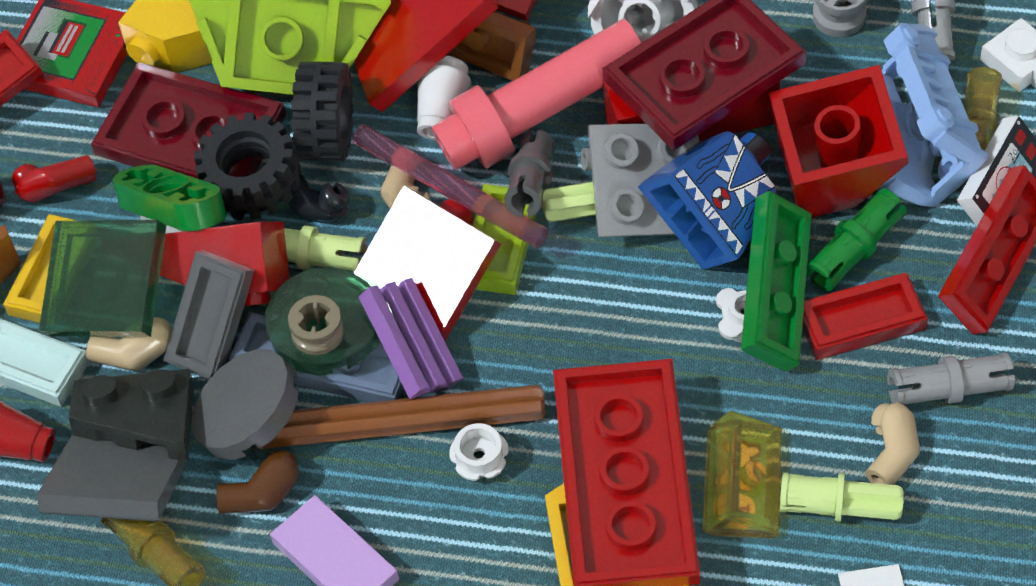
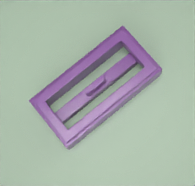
[358,278,463,399]

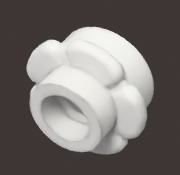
[449,423,509,481]

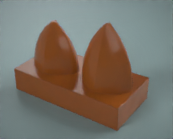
[448,12,536,81]

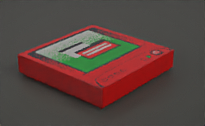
[17,0,128,108]

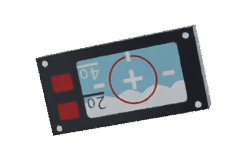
[957,116,1036,226]

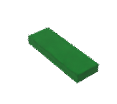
[741,191,812,372]

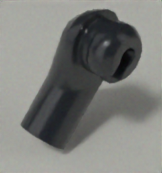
[288,174,350,223]

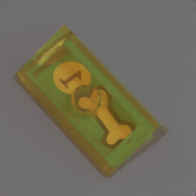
[703,411,782,539]

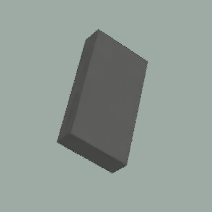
[163,251,255,380]

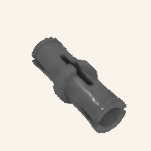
[504,130,555,218]

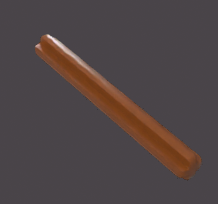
[256,385,546,449]

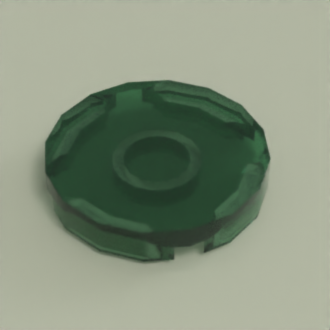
[265,267,379,376]

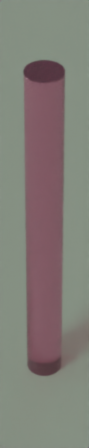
[352,124,548,249]

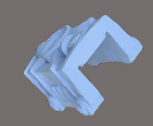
[877,23,989,207]

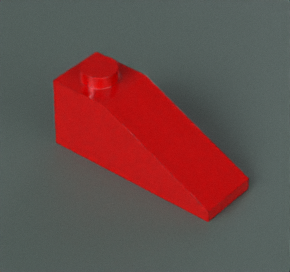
[104,222,291,306]

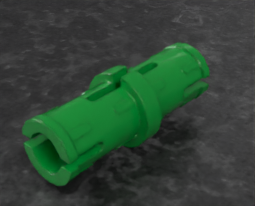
[807,188,907,292]

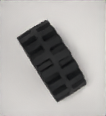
[291,62,354,162]
[194,113,302,220]

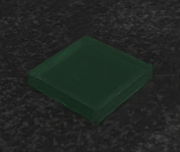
[39,219,166,337]

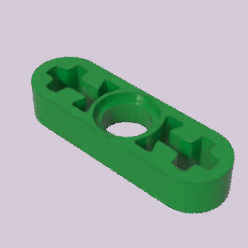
[113,165,227,231]

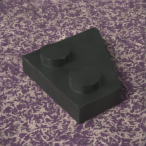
[69,369,194,460]

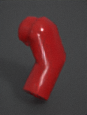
[11,155,96,203]

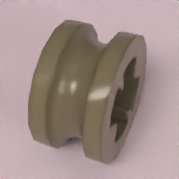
[288,295,344,355]

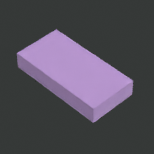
[270,495,399,586]

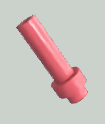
[431,19,641,171]

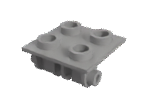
[581,124,699,237]

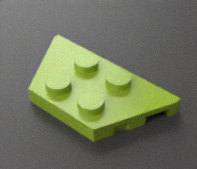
[189,0,391,95]

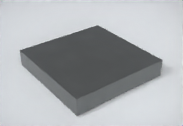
[37,434,189,521]

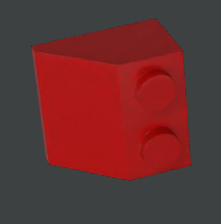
[768,64,909,218]

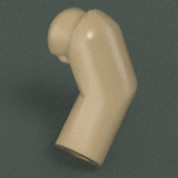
[86,317,173,371]
[865,402,920,485]

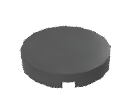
[191,349,299,460]

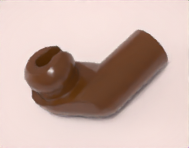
[217,450,299,514]

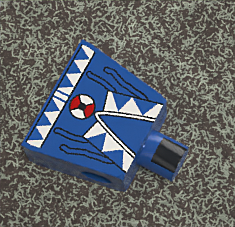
[638,131,776,270]

